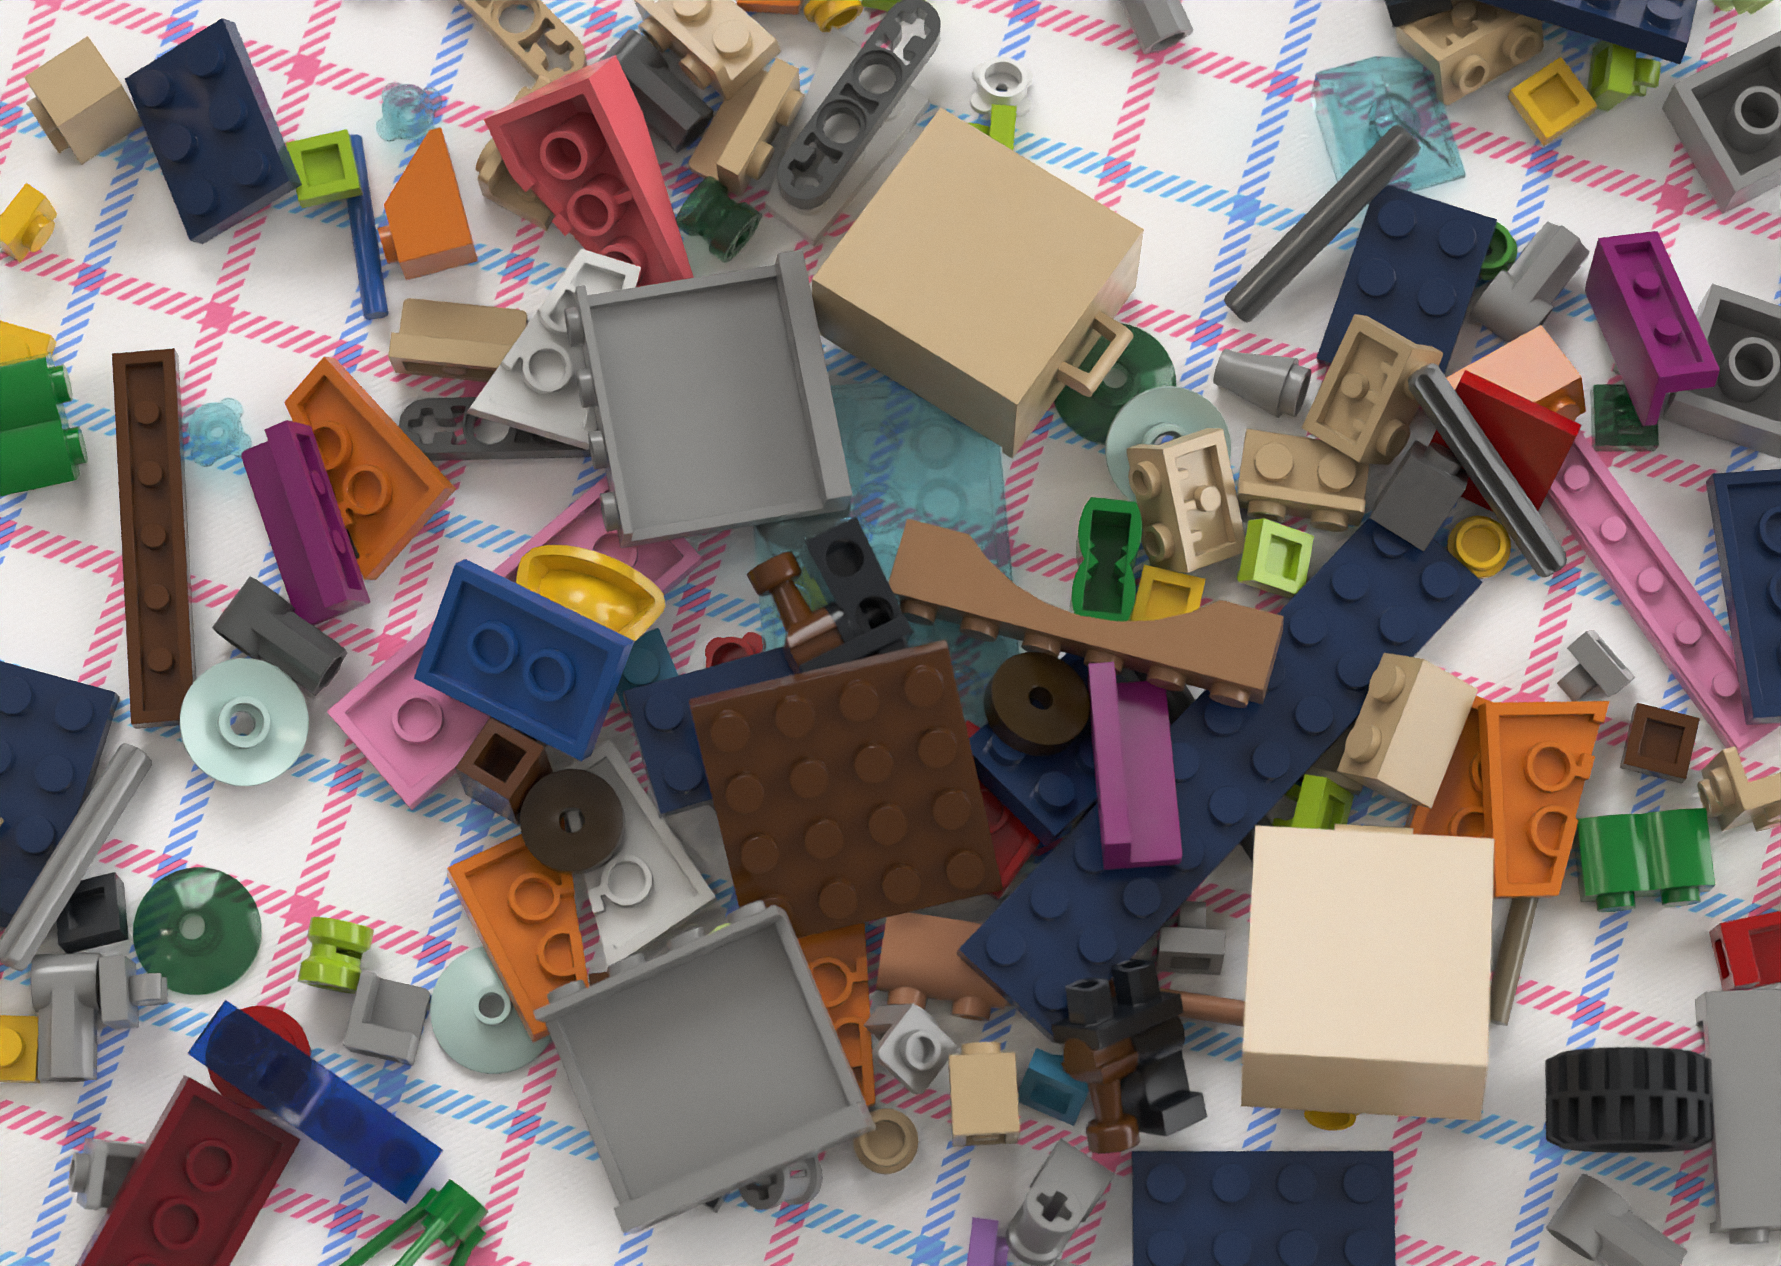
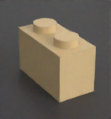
[24,36,143,165]
[1337,653,1478,808]
[948,1042,1020,1147]

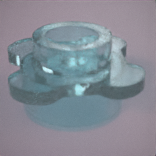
[375,82,443,146]
[182,397,252,467]

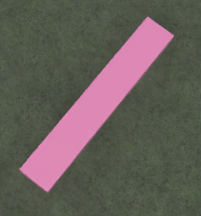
[1546,430,1781,754]

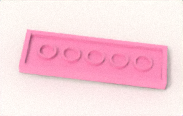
[327,476,703,810]

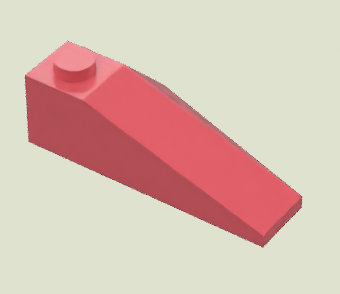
[484,55,694,287]

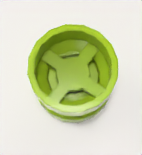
[297,917,374,994]

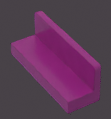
[1585,231,1720,426]
[241,420,371,626]
[1087,662,1182,870]

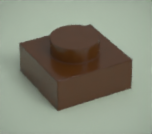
[1620,702,1700,784]

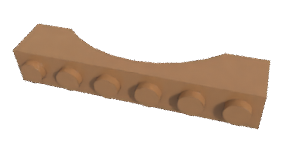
[888,518,1284,708]

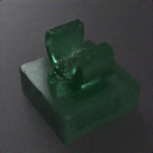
[1590,384,1659,452]

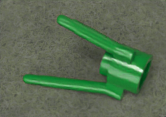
[339,1179,489,1266]

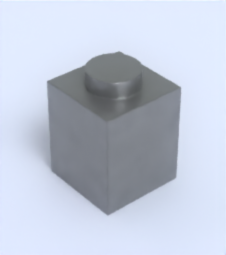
[1369,440,1469,551]

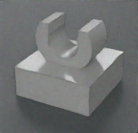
[1557,629,1636,701]
[1156,901,1226,975]
[99,955,169,1029]

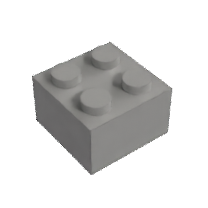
[1662,31,1781,214]
[1662,283,1781,459]

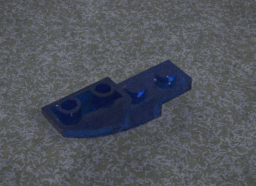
[187,999,444,1205]

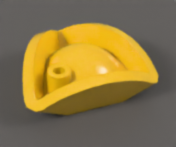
[516,545,666,642]

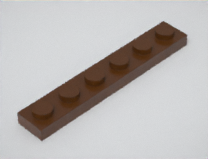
[112,348,197,729]

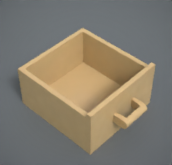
[812,107,1144,459]
[1241,824,1494,1121]

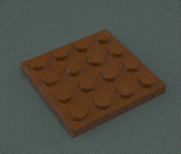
[689,639,1003,938]

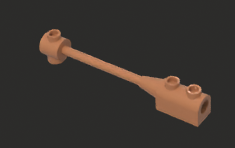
[876,912,1245,1027]

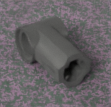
[596,29,714,153]
[212,576,348,696]

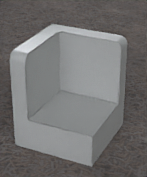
[343,970,431,1066]

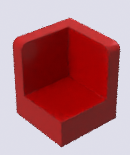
[1709,911,1781,991]

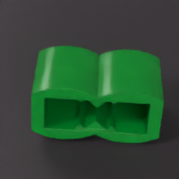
[0,352,88,497]
[1069,497,1142,622]
[1573,808,1715,912]

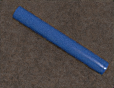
[346,134,389,320]

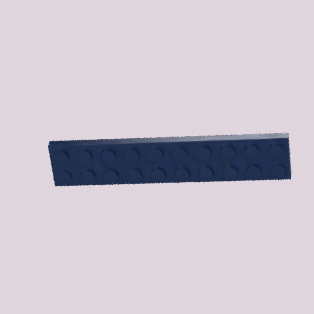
[957,518,1483,1043]

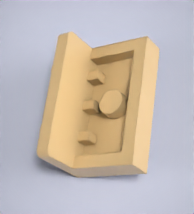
[688,58,805,197]
[1697,746,1781,832]

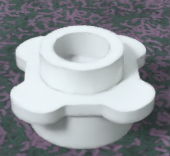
[970,57,1033,118]

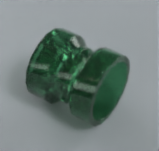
[676,176,762,263]

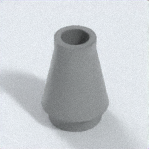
[1213,348,1311,418]

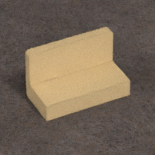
[388,298,528,382]

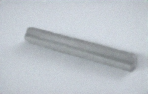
[0,743,152,972]

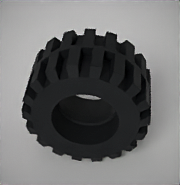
[1545,1047,1713,1153]

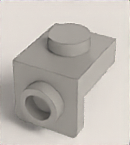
[864,1003,959,1094]
[68,1138,144,1211]

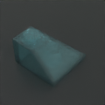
[1310,56,1466,205]

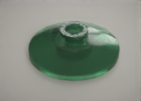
[1053,323,1176,445]
[133,867,262,996]

